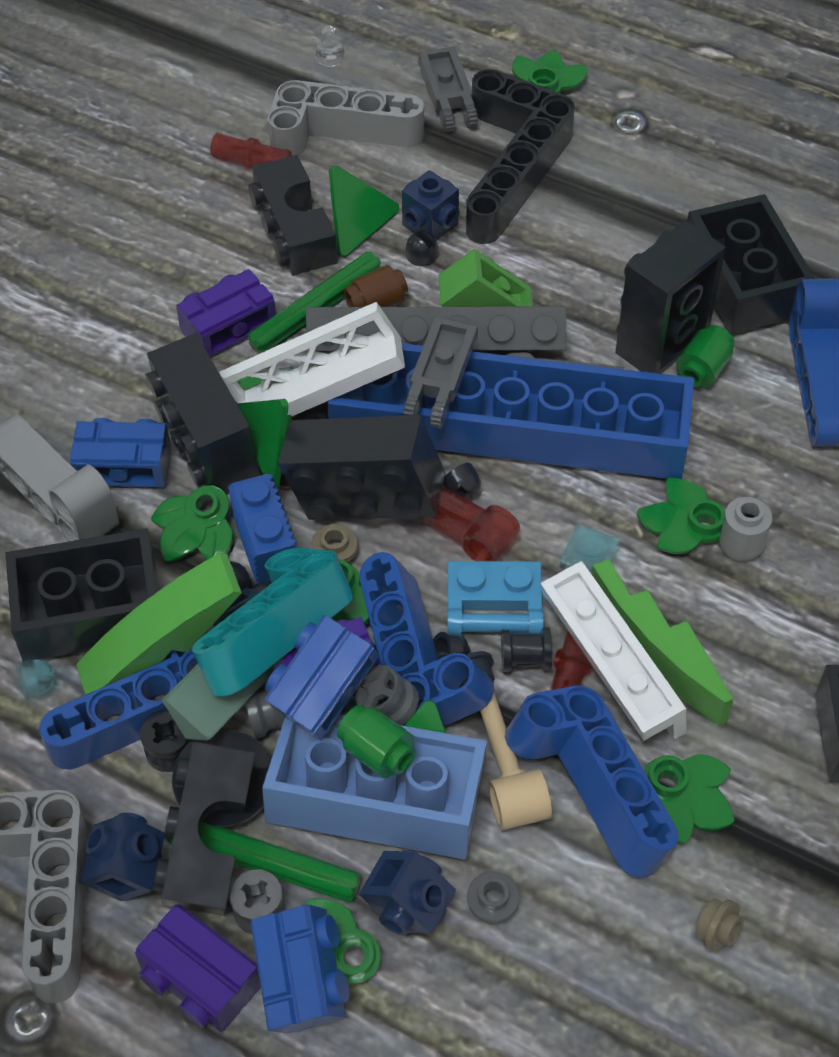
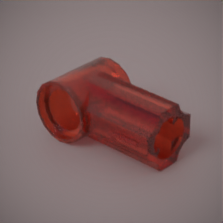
[423,487,521,562]

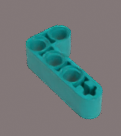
[192,548,353,696]

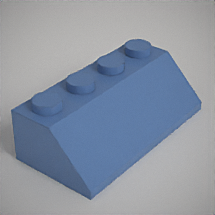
[263,714,487,860]

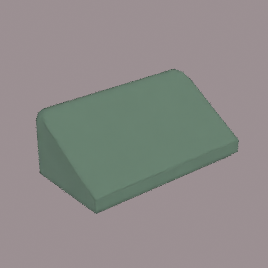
[162,664,269,741]

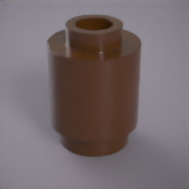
[343,264,408,307]

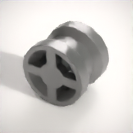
[230,869,285,934]

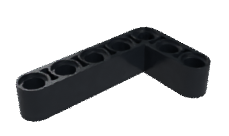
[466,69,575,244]

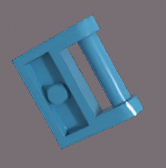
[448,561,543,636]

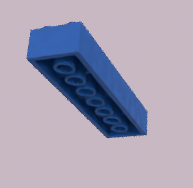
[328,343,694,479]

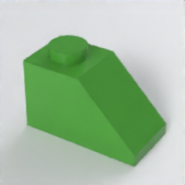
[438,249,533,307]

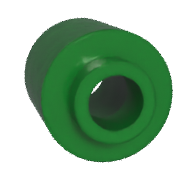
[676,325,735,388]
[337,705,416,778]

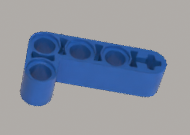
[789,278,839,447]
[360,552,494,726]
[39,631,208,770]
[505,686,678,878]

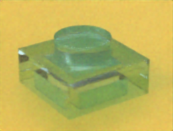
[560,524,620,573]

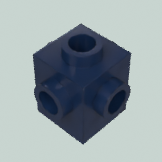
[402,170,459,240]
[79,812,165,901]
[358,851,456,936]

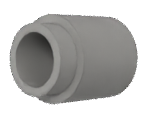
[719,497,772,562]

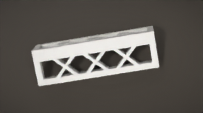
[219,302,405,416]
[540,561,687,741]

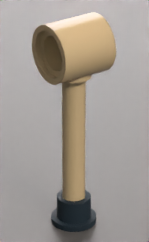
[465,651,552,831]

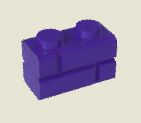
[176,269,276,357]
[135,904,261,1032]

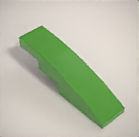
[76,552,242,695]
[591,559,733,726]

